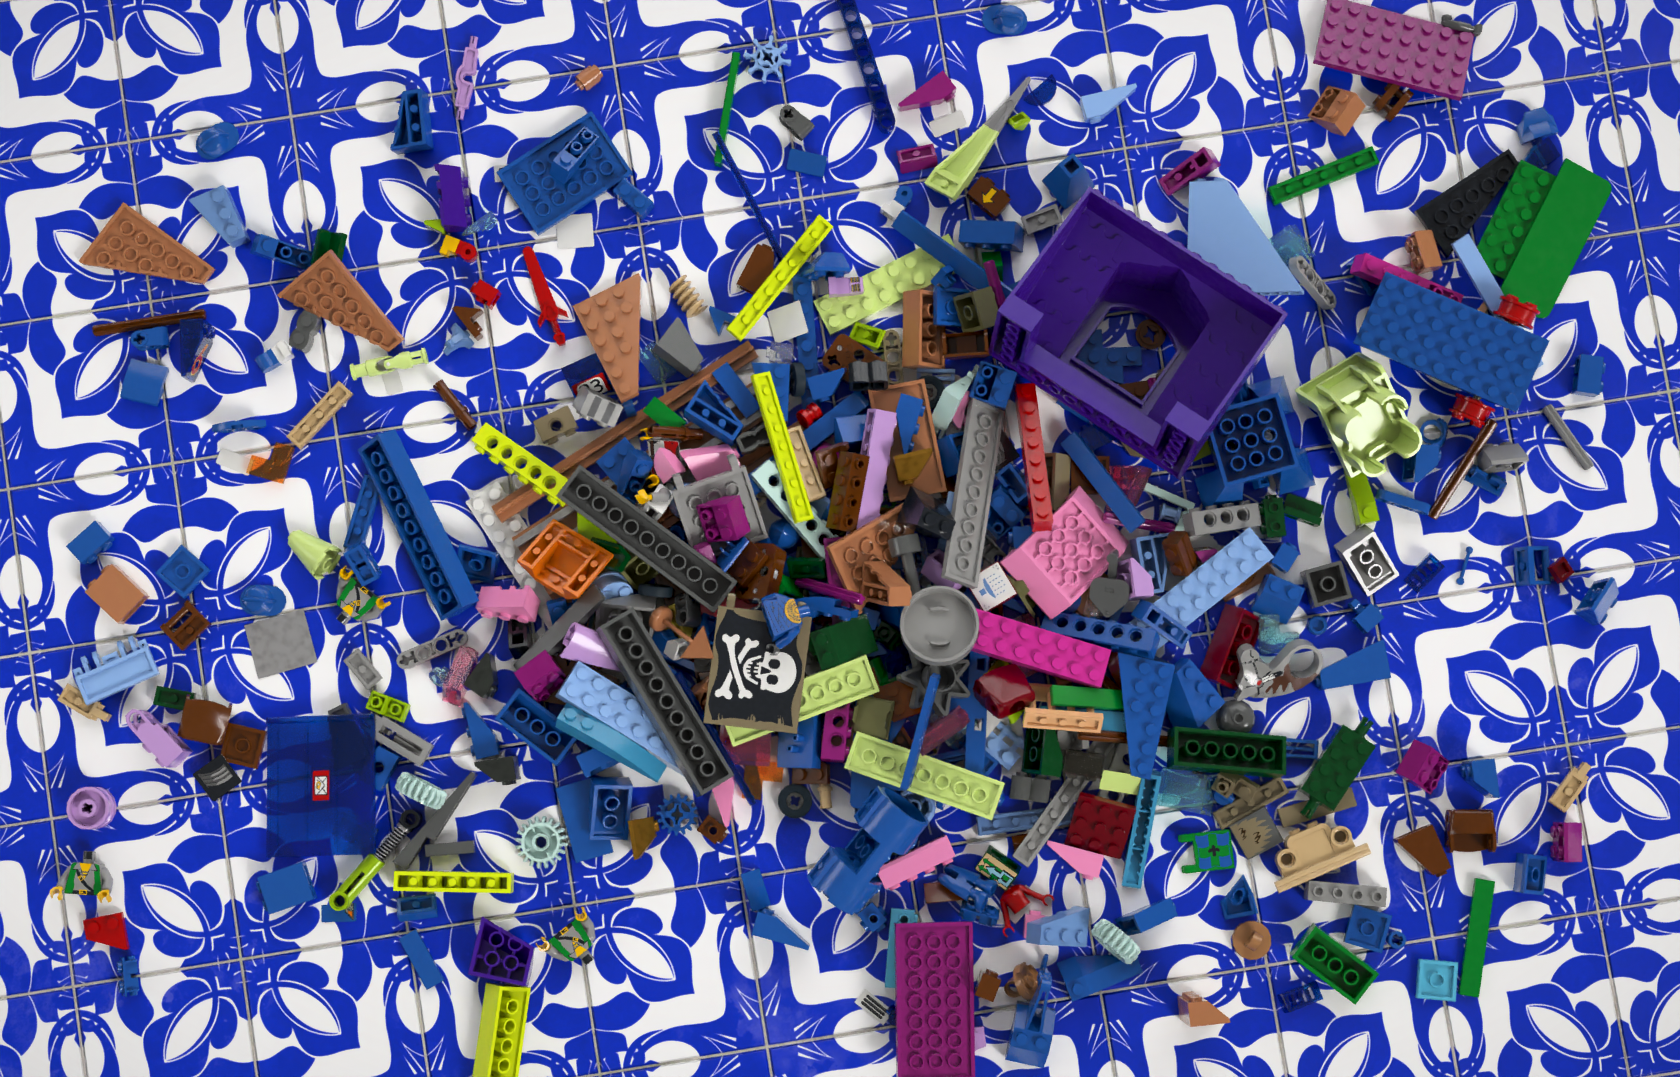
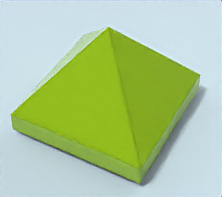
[1007,111,1031,131]

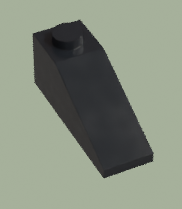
[508,619,533,660]

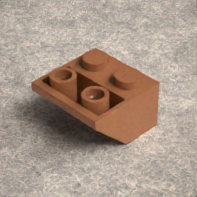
[1308,85,1366,136]
[1405,230,1443,275]

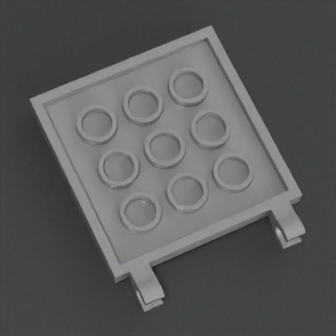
[671,453,769,558]

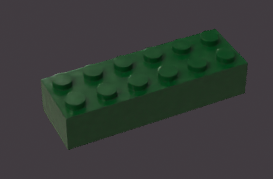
[1167,727,1286,778]

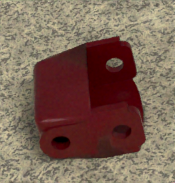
[973,664,1035,719]

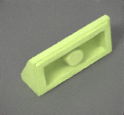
[1099,770,1141,795]

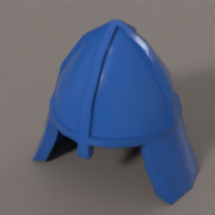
[768,516,802,554]

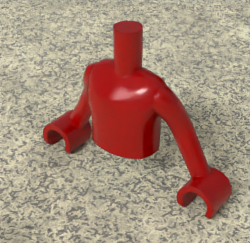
[1000,884,1054,937]

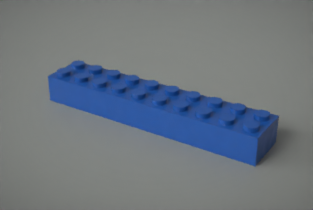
[358,429,479,621]

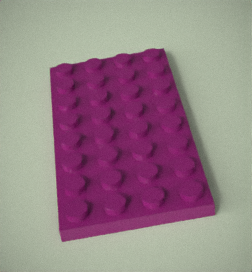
[1313,0,1474,101]
[894,921,975,1077]

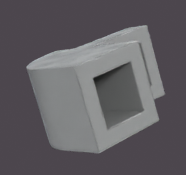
[1056,730,1089,750]

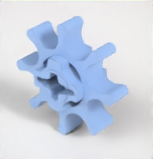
[744,35,791,84]

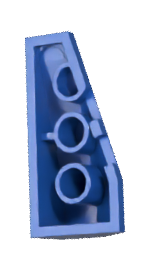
[1056,954,1143,1002]

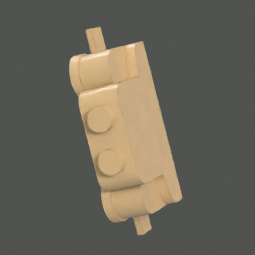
[1274,820,1372,893]

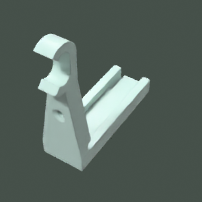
[932,364,979,439]
[1140,482,1195,531]

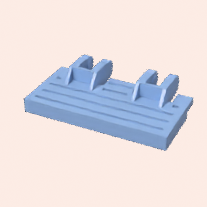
[73,635,160,706]

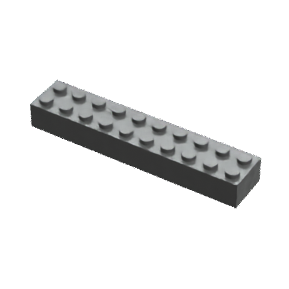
[556,465,738,613]
[596,607,734,797]

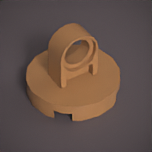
[1232,921,1271,960]
[1004,962,1043,1002]

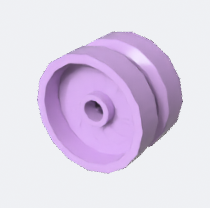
[66,787,117,830]

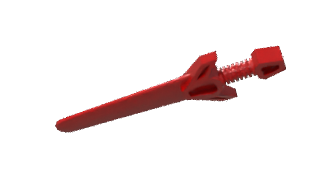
[523,246,569,347]

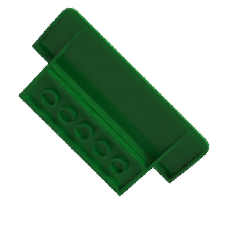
[1477,158,1612,318]

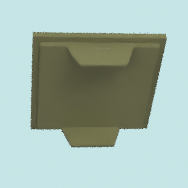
[1007,575,1036,619]
[852,696,895,740]

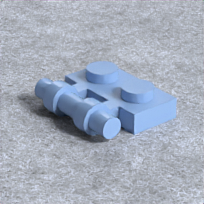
[985,721,1025,771]

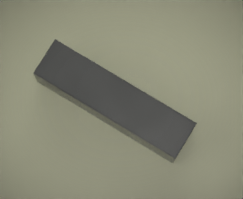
[425,840,476,857]

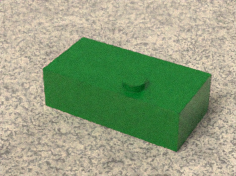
[1290,923,1379,1005]

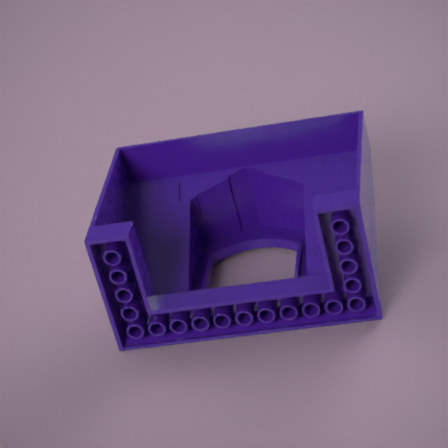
[989,186,1288,480]

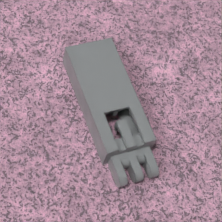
[361,711,435,766]

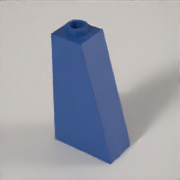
[1314,640,1391,691]

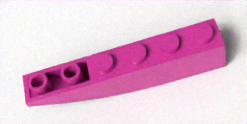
[1350,253,1464,303]

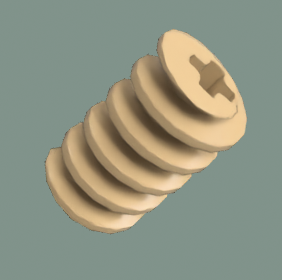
[669,275,708,318]

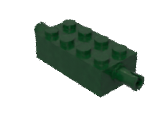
[1297,716,1376,820]

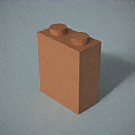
[85,564,150,624]

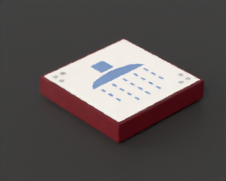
[969,561,1018,612]

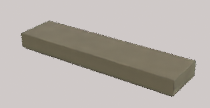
[1212,777,1289,830]
[1277,787,1357,828]

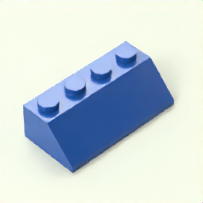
[495,688,577,766]

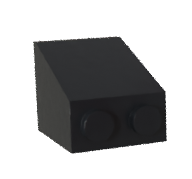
[896,486,956,540]

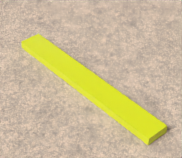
[726,214,833,342]
[750,371,814,524]

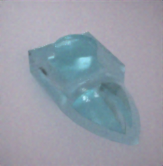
[462,211,498,236]

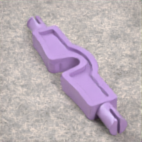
[455,36,479,120]

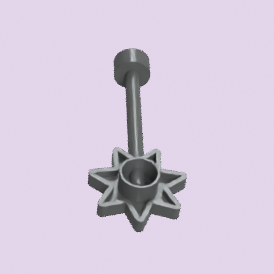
[887,533,970,717]

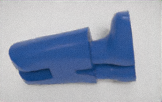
[937,864,998,913]

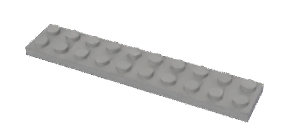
[941,398,1004,589]

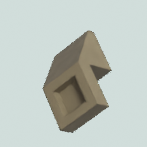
[1211,772,1260,803]

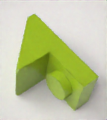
[849,322,886,351]

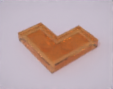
[246,442,295,484]
[742,760,784,800]

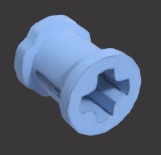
[1158,503,1182,524]

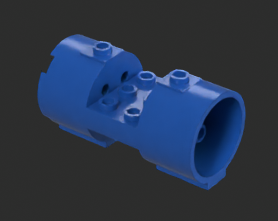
[807,786,929,915]

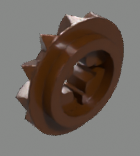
[1135,319,1166,350]

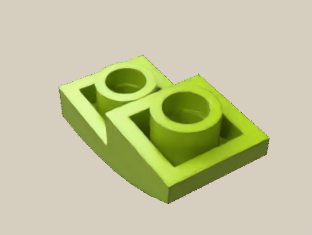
[365,690,411,723]

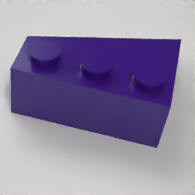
[434,164,472,233]
[468,917,535,987]

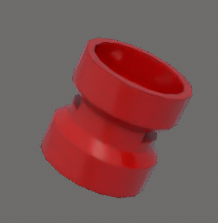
[796,402,823,429]

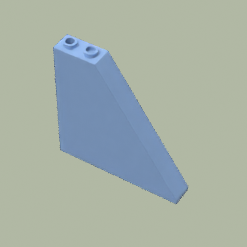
[1187,178,1304,296]

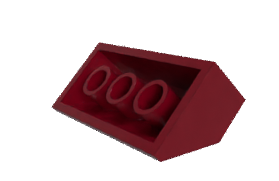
[1200,604,1264,691]

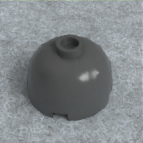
[1216,699,1255,733]

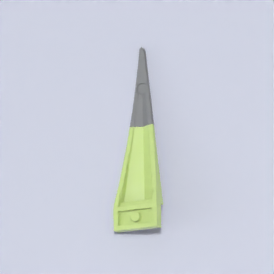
[924,76,1031,201]

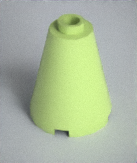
[288,530,341,580]

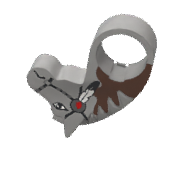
[1234,639,1323,702]

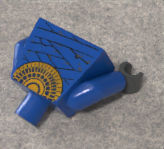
[752,593,811,656]

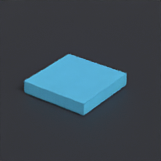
[1415,959,1458,1002]

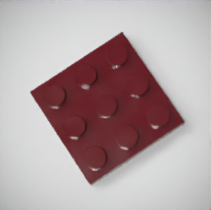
[1064,792,1136,859]

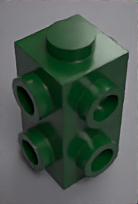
[1258,495,1286,539]

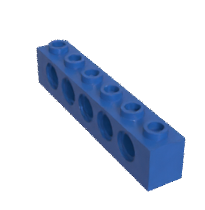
[1041,612,1160,659]

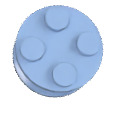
[587,571,634,600]

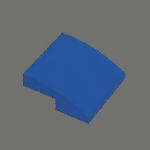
[120,358,169,407]

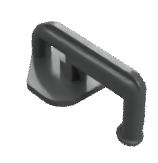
[1089,549,1130,617]

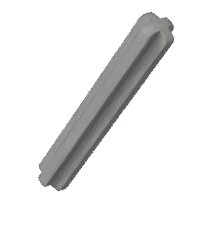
[1542,404,1594,470]

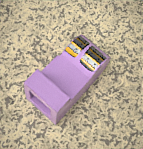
[828,277,864,298]

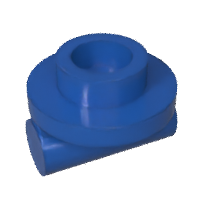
[1214,791,1235,805]

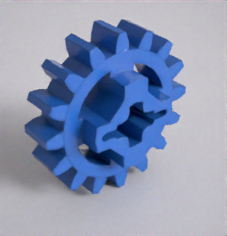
[656,793,699,836]

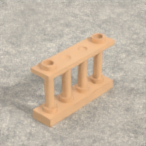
[1022,683,1104,733]

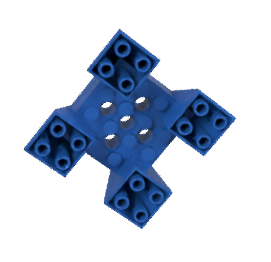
[1195,375,1316,510]

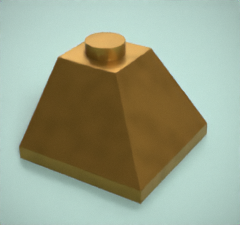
[893,448,933,486]
[628,816,660,860]

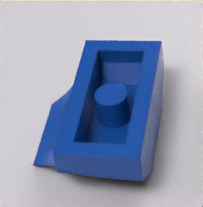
[1515,107,1559,145]

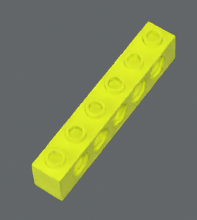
[472,422,568,507]
[393,870,514,893]

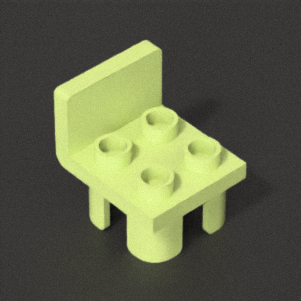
[1295,352,1422,478]

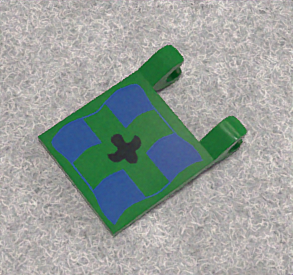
[1178,829,1235,874]

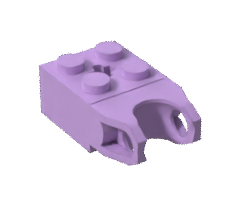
[125,709,193,768]

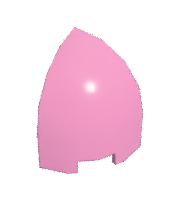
[654,448,686,484]

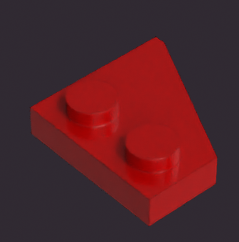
[83,912,130,950]

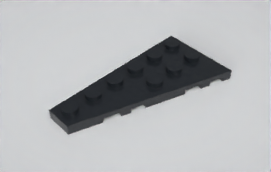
[1414,149,1518,259]

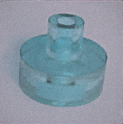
[429,667,449,687]

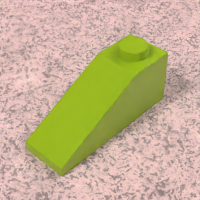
[1344,471,1380,526]

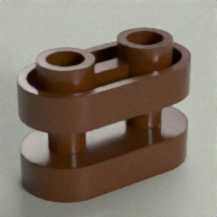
[1372,83,1414,123]

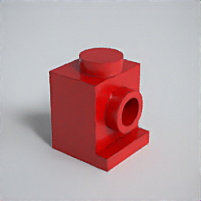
[470,279,501,310]

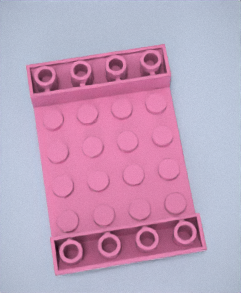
[999,486,1129,620]

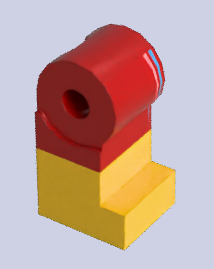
[439,235,478,263]

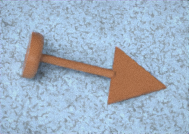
[649,606,714,659]

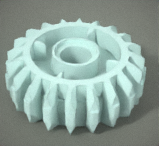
[395,772,447,809]
[515,816,568,868]
[1091,919,1141,964]

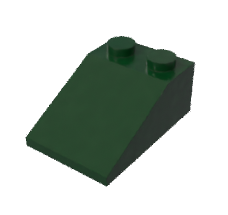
[810,614,879,670]
[1021,728,1063,777]

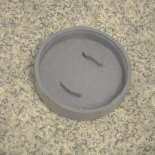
[900,586,979,666]

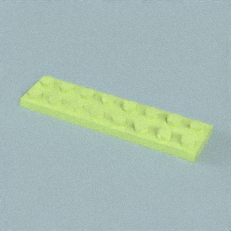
[813,234,956,336]
[725,654,879,747]
[844,731,1005,820]

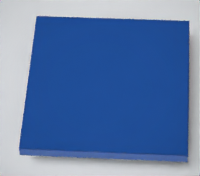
[716,536,749,573]

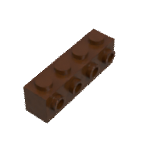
[826,451,870,532]

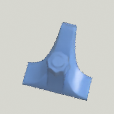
[443,322,474,356]

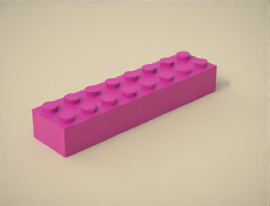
[971,608,1111,688]

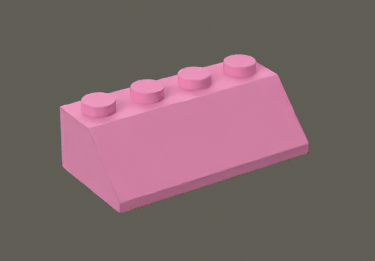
[878,835,956,891]

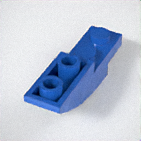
[795,596,859,621]

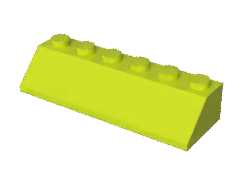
[472,983,531,1077]

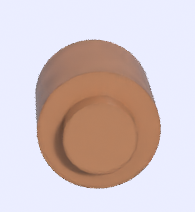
[575,64,603,92]

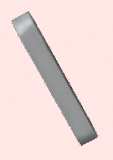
[1288,256,1337,310]
[396,629,468,670]

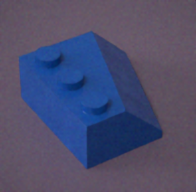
[1166,657,1225,728]

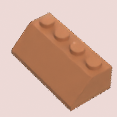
[902,289,945,369]
[1177,991,1230,1027]

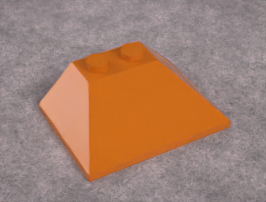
[517,519,614,599]

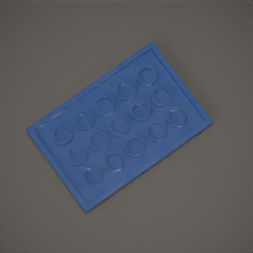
[496,111,633,236]

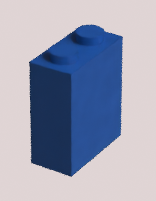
[256,861,317,915]

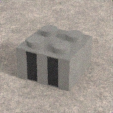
[572,385,623,428]

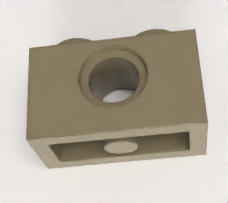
[533,405,579,445]

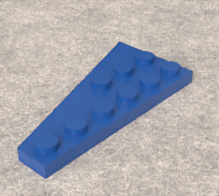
[1117,652,1175,780]

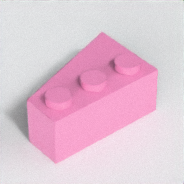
[475,585,541,623]

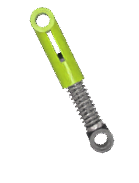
[329,809,423,911]

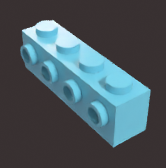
[885,908,918,988]

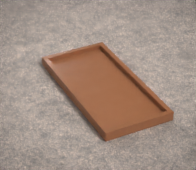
[868,379,947,503]

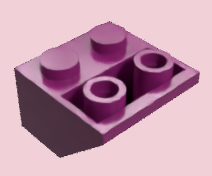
[696,495,751,542]
[514,650,567,703]
[1395,739,1450,795]
[1550,822,1582,862]

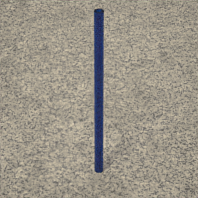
[712,131,785,262]
[674,671,756,806]

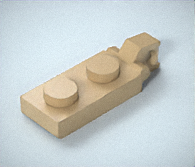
[57,683,112,722]
[1548,762,1592,813]

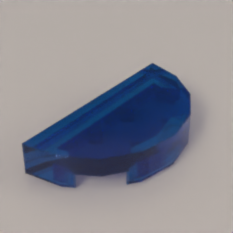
[1024,74,1057,106]

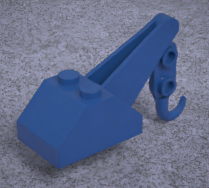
[1005,953,1056,1068]

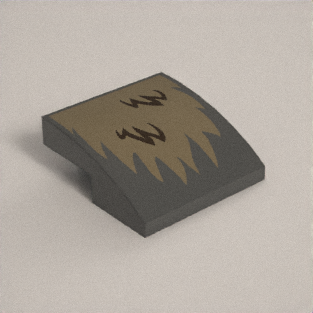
[1229,806,1284,860]

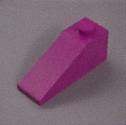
[897,71,957,112]
[1158,147,1221,196]

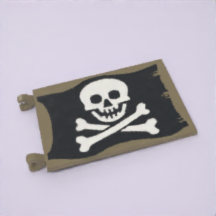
[703,593,812,734]

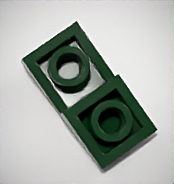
[872,619,908,658]

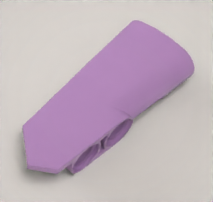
[560,622,621,672]

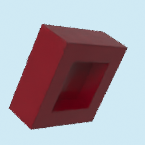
[1547,557,1574,584]

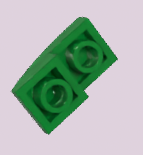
[643,396,686,427]

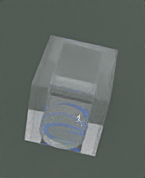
[766,341,794,364]

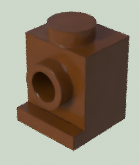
[697,814,728,844]

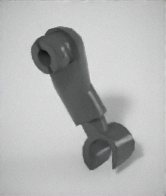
[1441,14,1483,37]

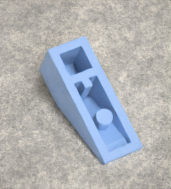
[1079,83,1137,124]

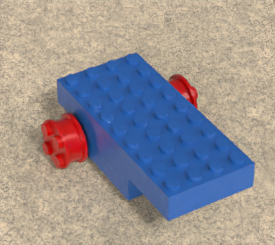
[1353,272,1550,428]

